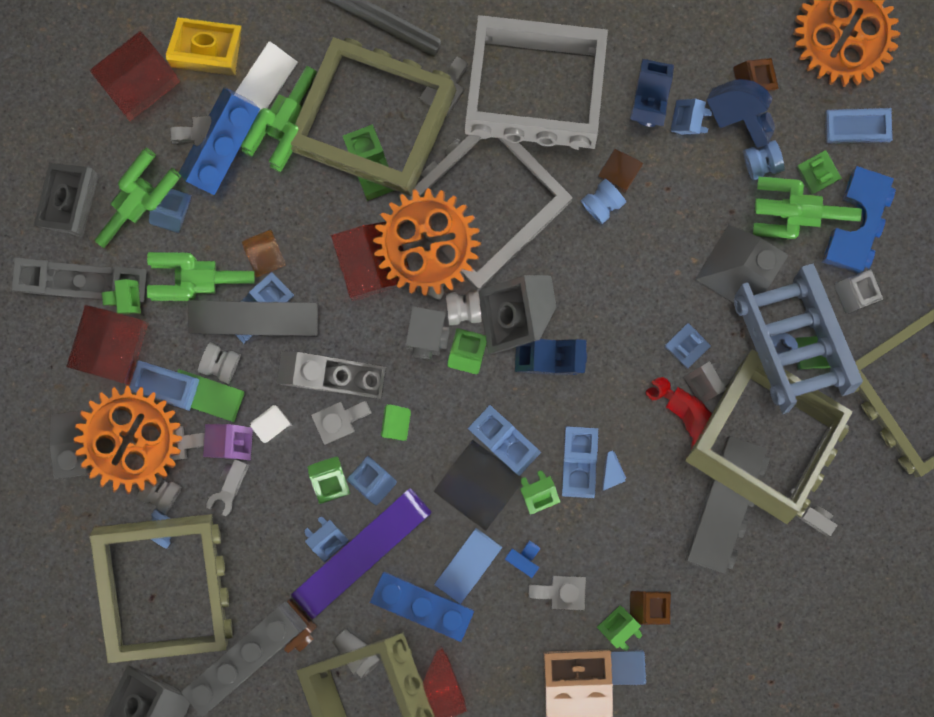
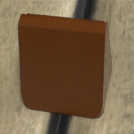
[733,58,779,92]
[598,149,643,193]
[630,591,671,625]

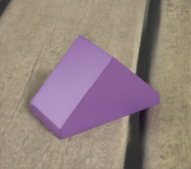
[203,424,253,460]

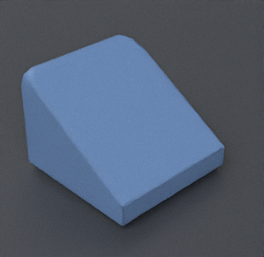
[149,189,191,233]
[602,451,626,491]
[346,456,397,505]
[611,650,646,685]

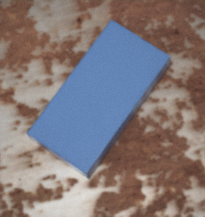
[825,108,892,144]
[129,360,199,411]

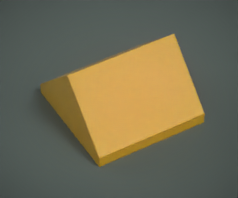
[166,18,242,76]

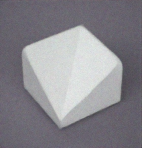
[250,405,292,443]

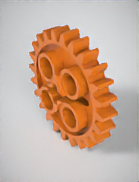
[793,0,900,87]
[373,188,481,296]
[73,386,182,494]

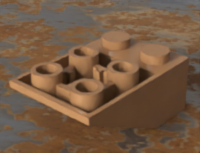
[543,649,613,717]

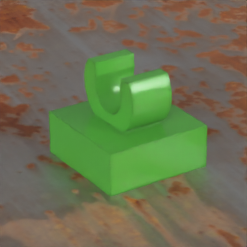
[796,150,842,195]
[102,279,141,315]
[520,470,560,515]
[597,605,642,651]

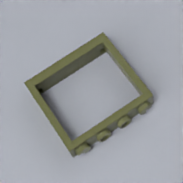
[290,37,457,196]
[854,308,934,477]
[685,349,853,524]
[90,514,233,663]
[296,633,434,717]

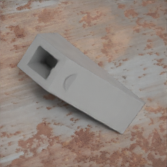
[277,352,386,399]

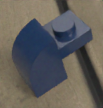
[630,59,674,127]
[707,79,775,148]
[515,339,587,375]

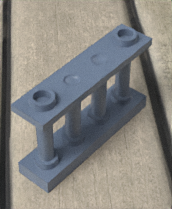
[734,263,863,414]

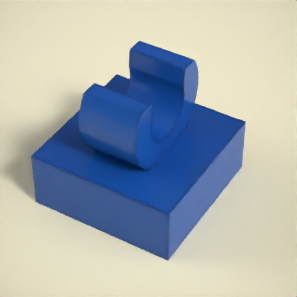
[505,540,540,578]

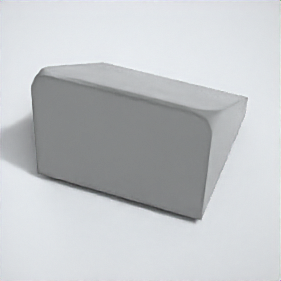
[835,270,883,314]

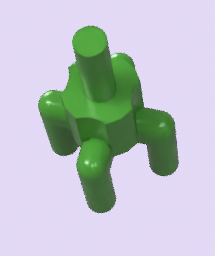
[241,66,318,172]
[94,147,181,248]
[753,176,862,239]
[147,252,255,301]

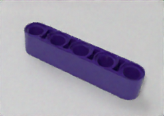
[291,488,432,620]

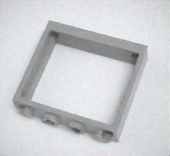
[465,15,608,150]
[397,135,573,291]

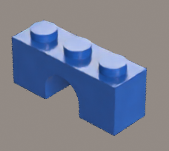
[179,87,260,195]
[821,166,896,274]
[370,571,474,642]

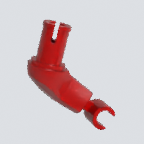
[646,377,712,450]

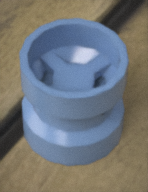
[743,140,785,180]
[581,179,626,224]

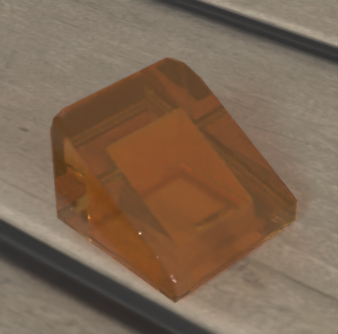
[242,230,286,278]

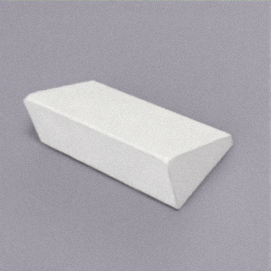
[236,41,298,113]

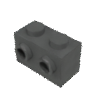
[406,306,450,360]

